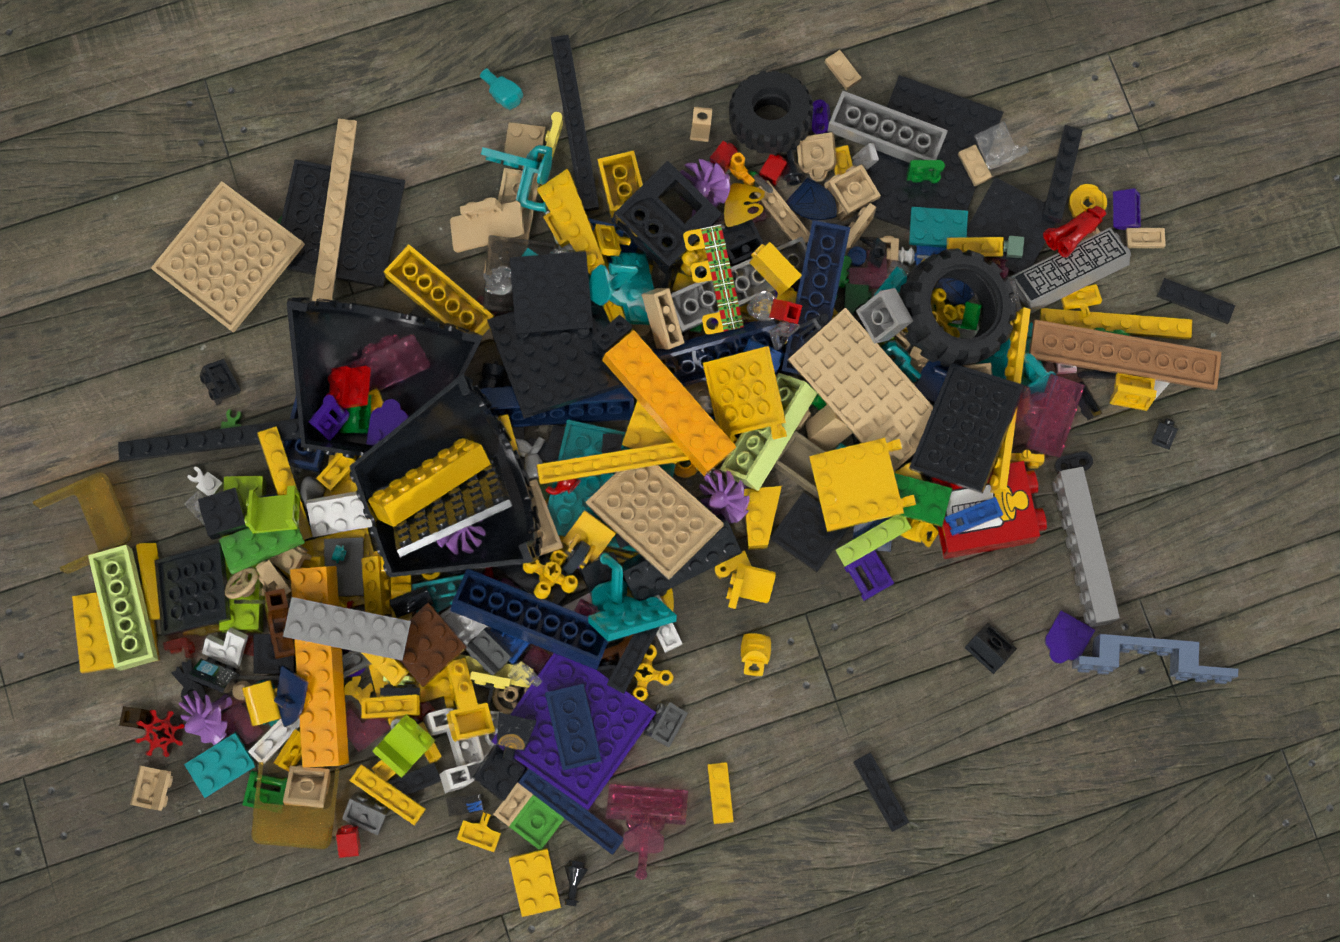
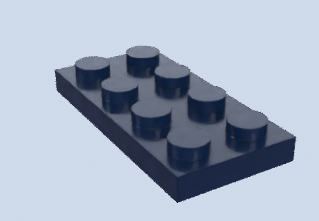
[545,684,601,770]

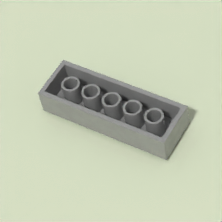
[828,91,948,171]
[283,597,411,660]

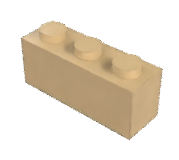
[642,288,684,349]

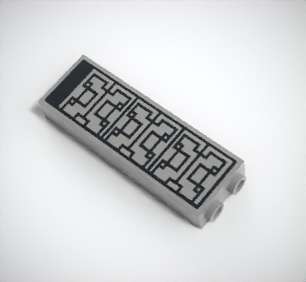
[1011,228,1131,314]

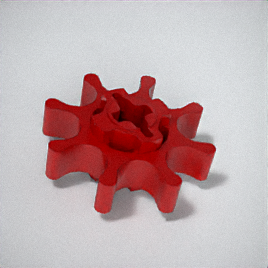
[135,709,185,757]

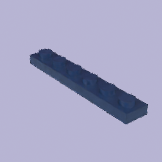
[518,769,625,855]

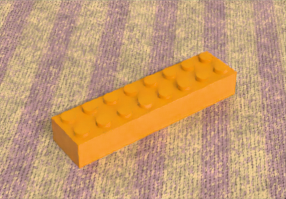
[602,330,736,476]

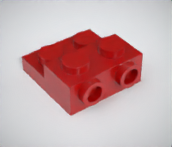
[326,366,371,408]

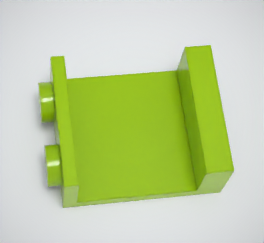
[245,485,301,534]
[372,714,436,778]

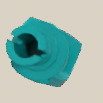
[480,68,523,110]
[881,340,922,383]

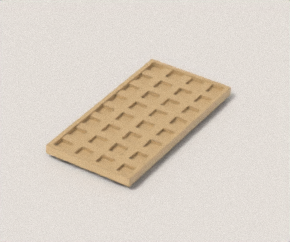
[787,308,933,471]

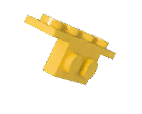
[361,556,392,616]

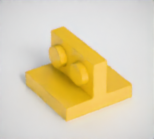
[1110,373,1157,411]

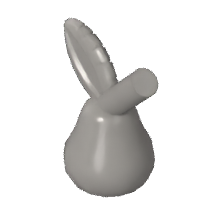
[515,436,545,481]
[300,476,326,508]

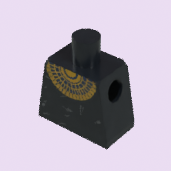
[497,712,537,761]

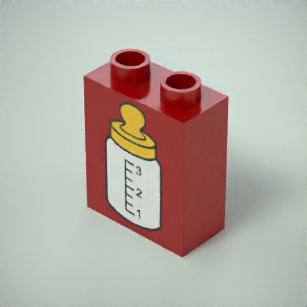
[930,461,1047,559]

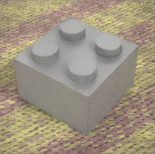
[856,288,913,344]

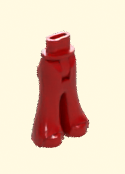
[1043,205,1106,258]

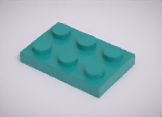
[909,207,968,248]
[184,733,257,798]

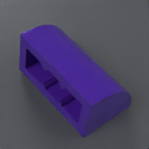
[1113,188,1141,230]

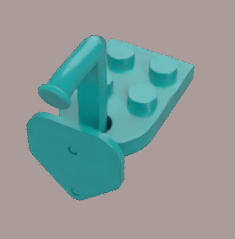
[481,145,552,213]

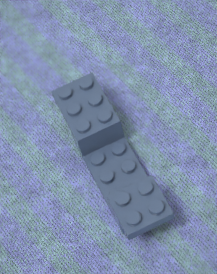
[1072,634,1238,684]

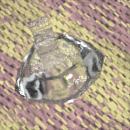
[483,266,512,295]
[747,290,776,321]

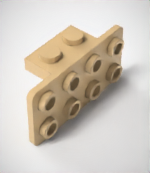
[450,198,524,253]

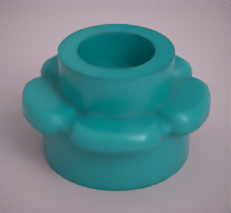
[331,545,347,564]

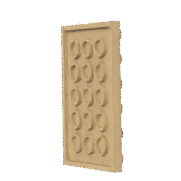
[586,465,724,580]

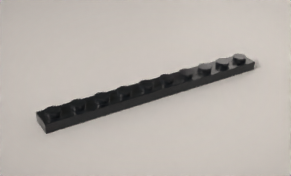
[551,35,599,212]
[118,419,301,462]

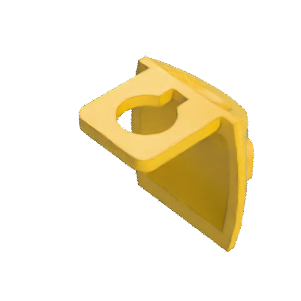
[900,517,938,547]
[741,633,771,676]

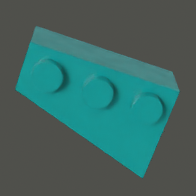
[411,575,464,613]

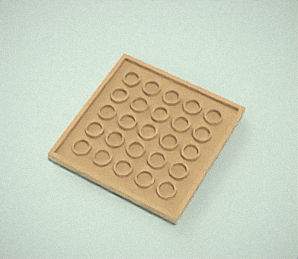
[151,181,305,333]

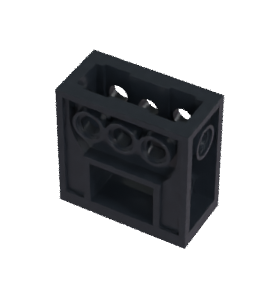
[612,161,722,274]

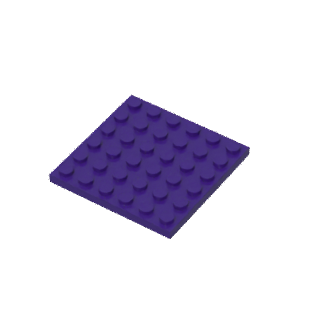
[491,653,656,810]

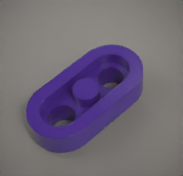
[812,99,831,135]

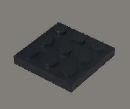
[770,492,849,573]

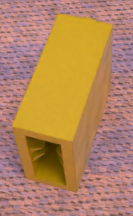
[749,242,802,295]

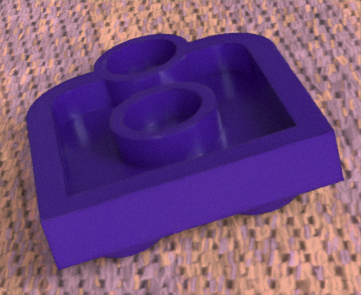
[366,399,409,446]
[1045,611,1095,664]

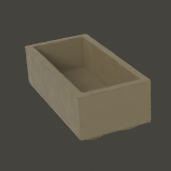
[773,431,825,500]

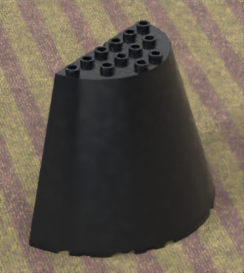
[287,297,482,458]
[349,375,543,577]

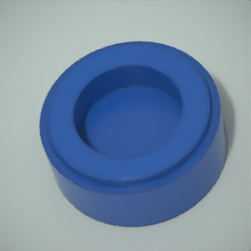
[847,246,867,266]

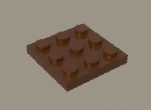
[400,603,467,687]

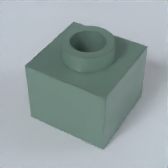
[1003,236,1024,258]

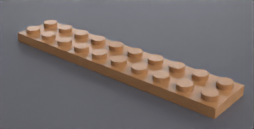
[1029,320,1222,391]

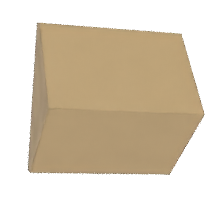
[806,405,853,452]

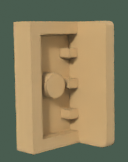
[267,546,312,574]

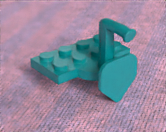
[589,252,654,325]
[976,322,1056,401]
[588,553,677,641]

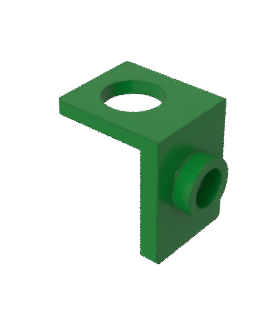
[947,302,981,330]

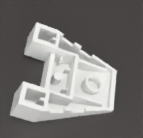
[423,708,504,793]

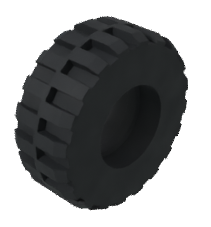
[729,71,813,154]

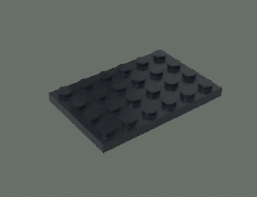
[909,363,1025,494]

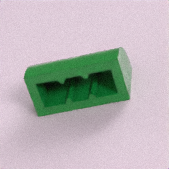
[340,395,371,433]

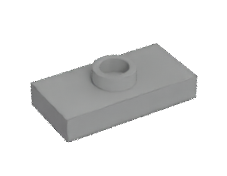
[851,143,879,170]

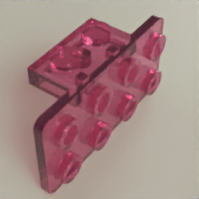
[346,334,430,392]

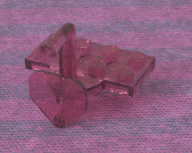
[1015,374,1085,458]
[606,784,688,880]

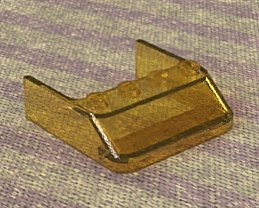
[32,473,132,574]
[251,762,340,849]

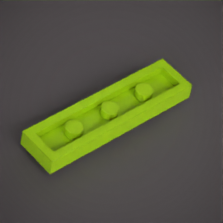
[835,515,912,567]

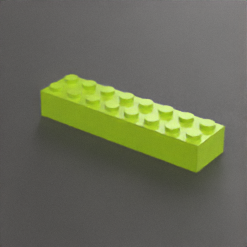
[219,476,267,633]

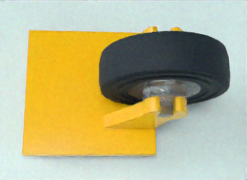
[562,510,616,574]

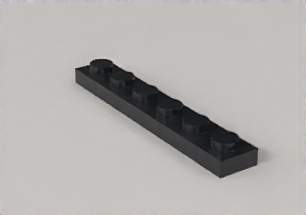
[1042,125,1083,223]

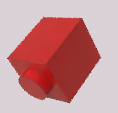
[710,141,738,173]
[759,154,787,186]
[769,299,802,324]
[336,825,361,858]

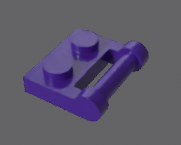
[309,395,350,441]
[844,550,894,601]

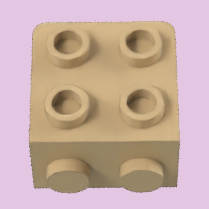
[130,766,173,811]

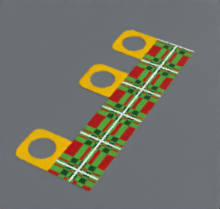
[683,225,744,334]

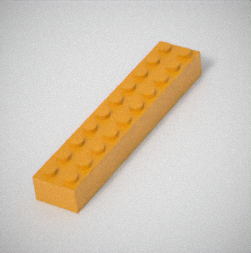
[290,566,349,767]

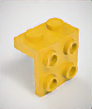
[726,563,776,609]

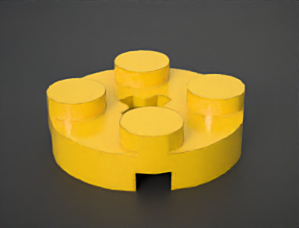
[1068,184,1107,218]

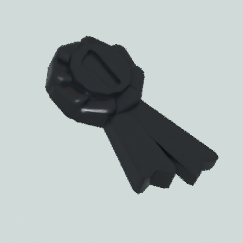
[171,660,206,705]

